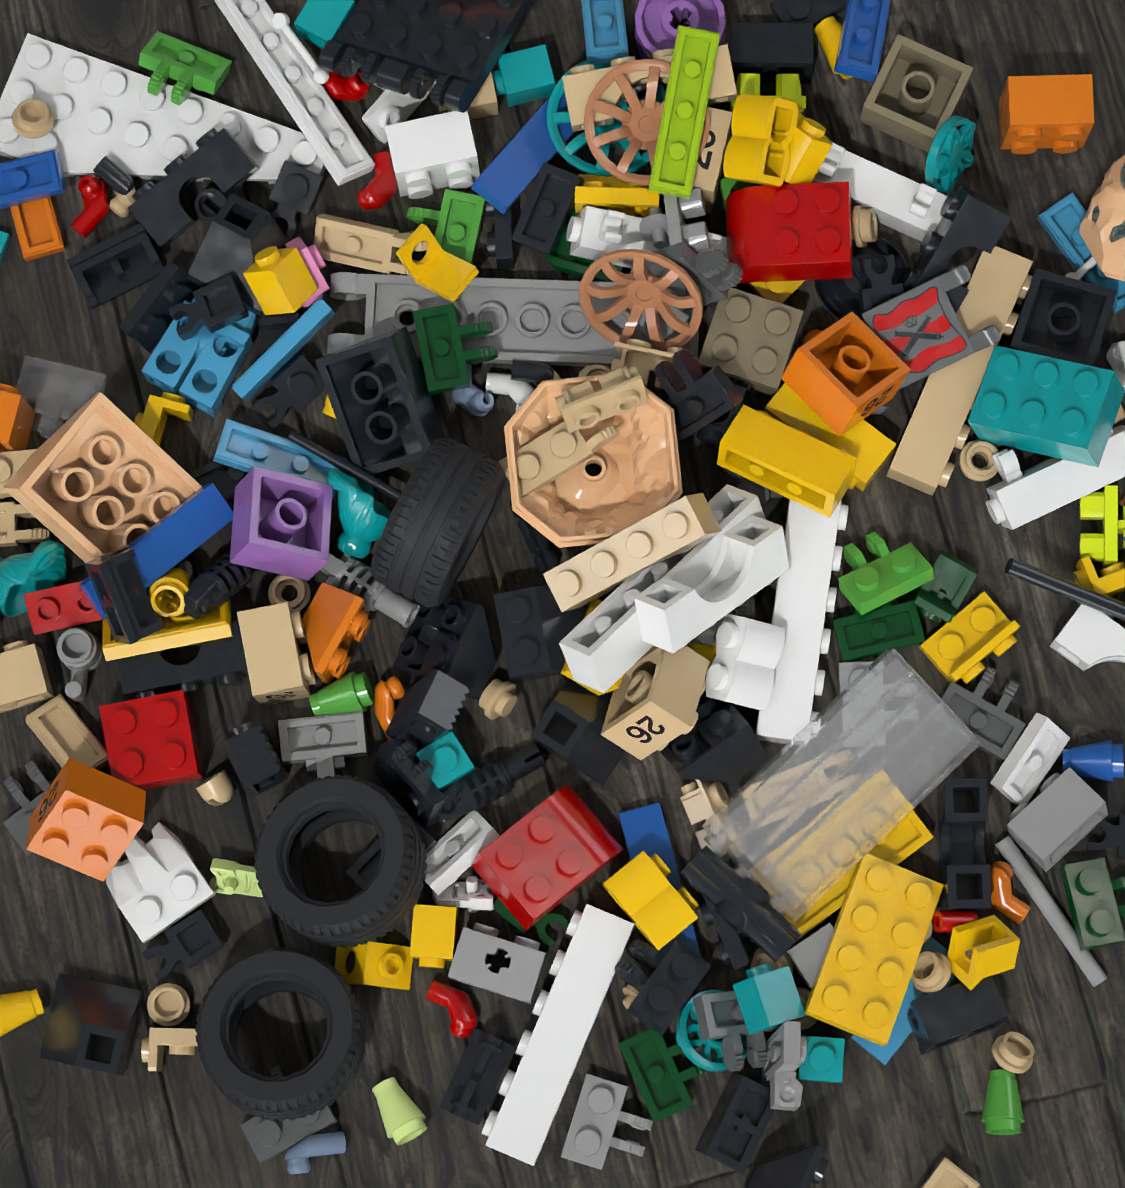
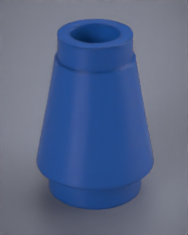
[1063,739,1124,782]

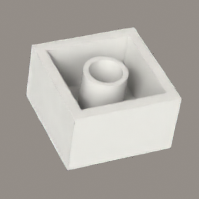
[385,111,480,199]

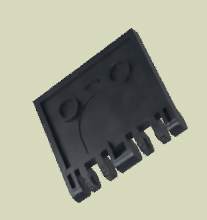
[319,0,534,113]

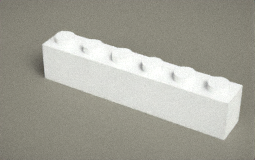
[559,484,766,693]
[755,499,848,747]
[481,904,634,1166]

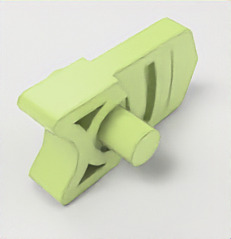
[209,858,263,897]

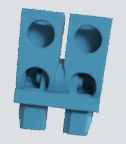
[141,298,258,418]

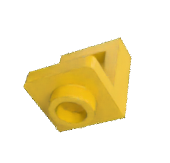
[134,392,194,446]

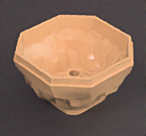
[504,375,683,548]

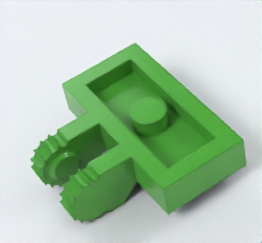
[139,31,232,106]
[404,189,486,264]
[838,532,934,616]

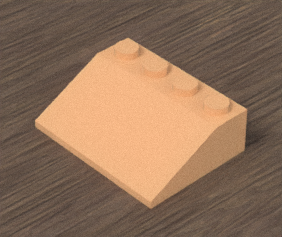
[3,392,202,595]

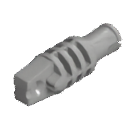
[320,553,420,628]

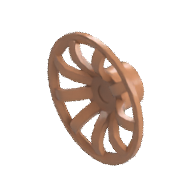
[584,59,710,185]
[579,249,703,352]

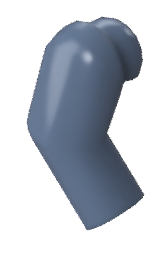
[452,364,494,416]
[284,1132,346,1174]

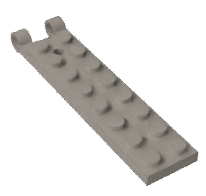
[327,272,699,367]

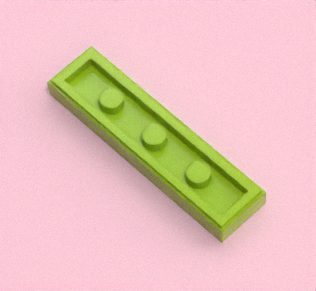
[647,25,720,200]

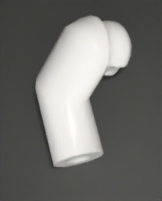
[486,372,535,412]

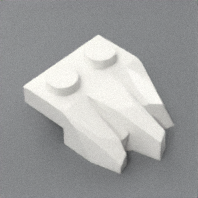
[106,822,216,943]

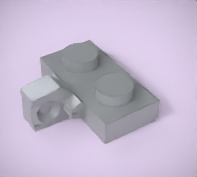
[278,711,368,779]
[762,1021,807,1111]

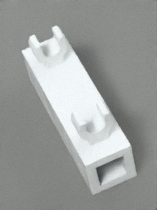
[811,142,948,242]
[566,206,726,269]
[986,425,1125,530]

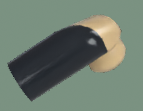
[93,156,136,218]
[510,360,562,387]

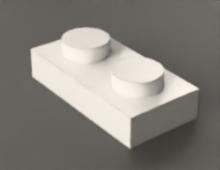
[990,713,1070,806]
[424,811,500,895]

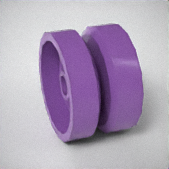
[635,0,726,60]

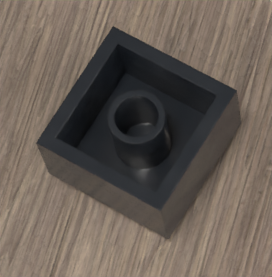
[1010,268,1117,367]

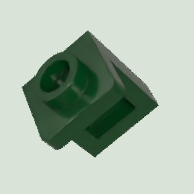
[913,550,979,623]

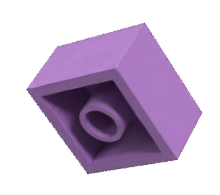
[230,466,333,581]

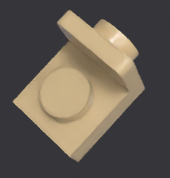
[141,1028,197,1071]

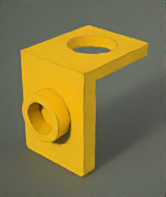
[396,223,479,302]
[335,941,413,990]

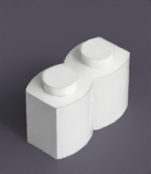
[706,614,785,711]

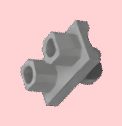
[639,188,711,253]

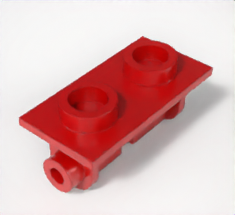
[23,580,103,635]

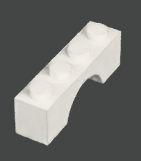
[634,514,790,653]
[1050,604,1125,671]

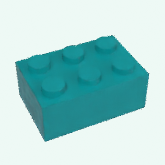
[968,345,1125,468]

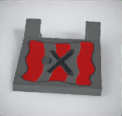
[861,264,1000,390]

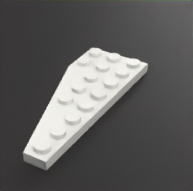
[0,33,326,184]

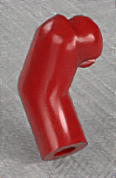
[316,61,370,102]
[357,152,398,211]
[70,174,110,239]
[933,910,980,932]
[426,979,478,1038]

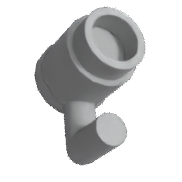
[56,628,103,702]

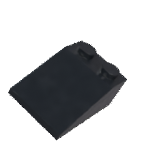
[493,584,620,684]

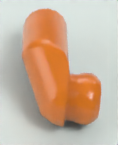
[374,677,405,740]
[990,861,1031,925]

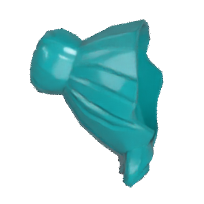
[326,468,392,559]
[0,539,68,617]

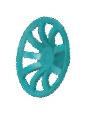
[547,60,666,177]

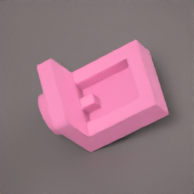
[285,236,330,307]

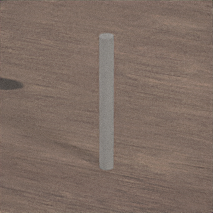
[995,836,1108,987]

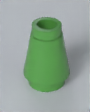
[309,671,375,716]
[981,1069,1025,1135]

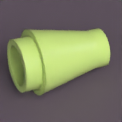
[372,1077,427,1145]

